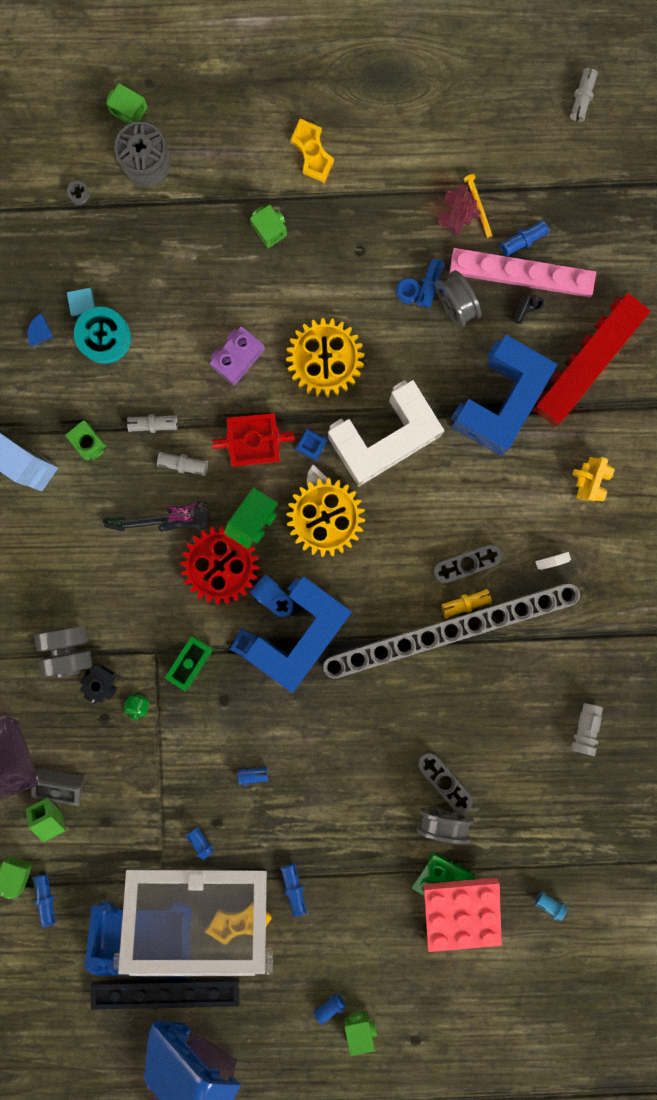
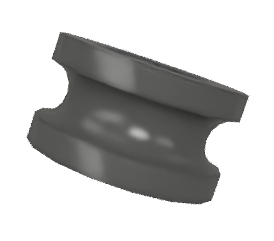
[67,180,90,205]

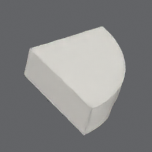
[307,465,328,489]
[536,552,571,570]

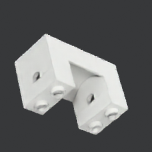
[328,380,444,487]

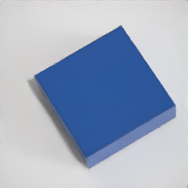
[295,428,328,461]
[230,628,258,657]

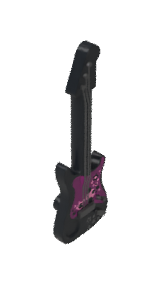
[103,501,209,532]

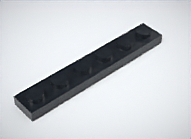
[90,978,240,1010]

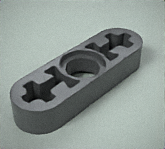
[433,545,502,583]
[418,752,473,813]

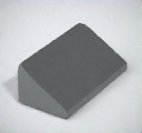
[31,768,84,806]

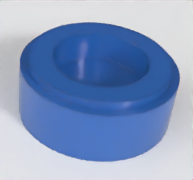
[396,278,421,304]

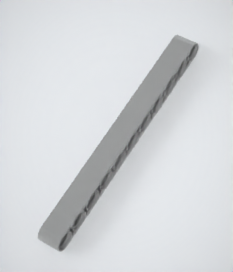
[323,584,580,679]

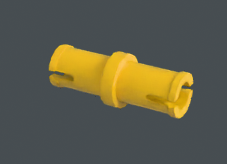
[441,589,492,619]

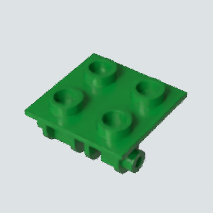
[411,852,478,895]

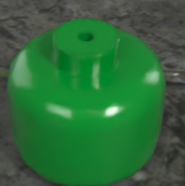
[123,694,149,720]

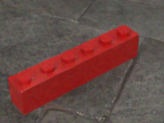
[533,293,651,427]

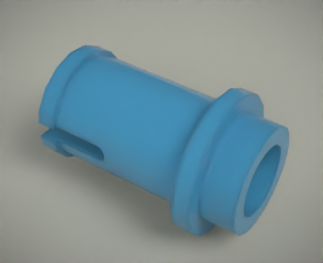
[534,891,568,921]

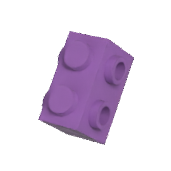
[210,326,265,386]

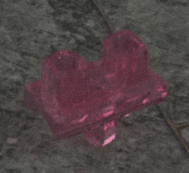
[438,184,481,236]

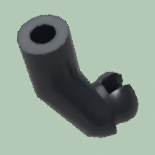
[511,295,544,324]

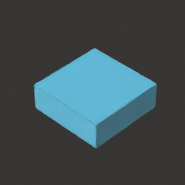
[67,288,95,318]

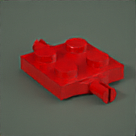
[212,413,295,467]

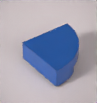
[28,313,53,347]

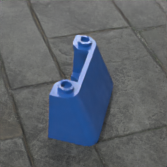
[85,902,192,977]
[144,1021,241,1100]

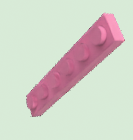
[449,248,596,297]

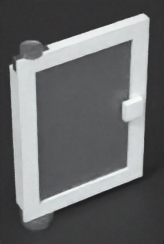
[114,870,273,976]

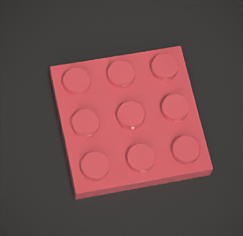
[424,878,502,952]

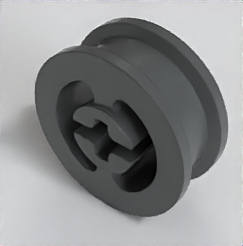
[435,270,481,329]
[417,807,474,844]

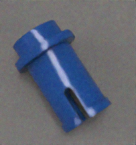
[237,766,268,787]
[185,827,214,860]
[313,993,346,1025]

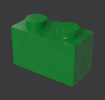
[224,487,278,549]
[165,635,215,691]

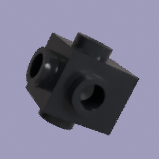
[80,663,120,704]

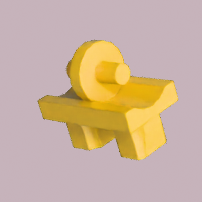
[572,457,615,501]

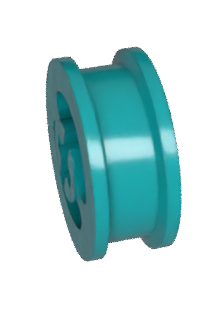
[74,307,131,364]

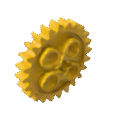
[286,318,364,398]
[286,478,365,557]

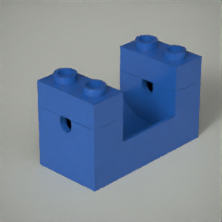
[451,335,558,456]
[244,576,352,693]

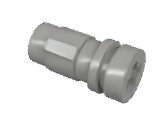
[571,703,603,756]

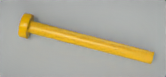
[463,174,493,238]

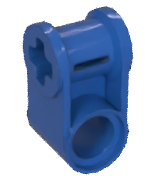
[249,573,295,617]

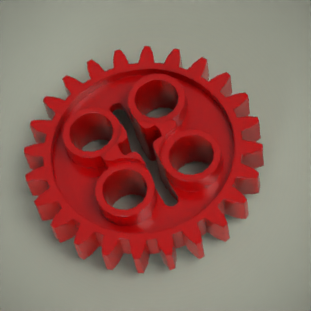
[180,526,260,605]

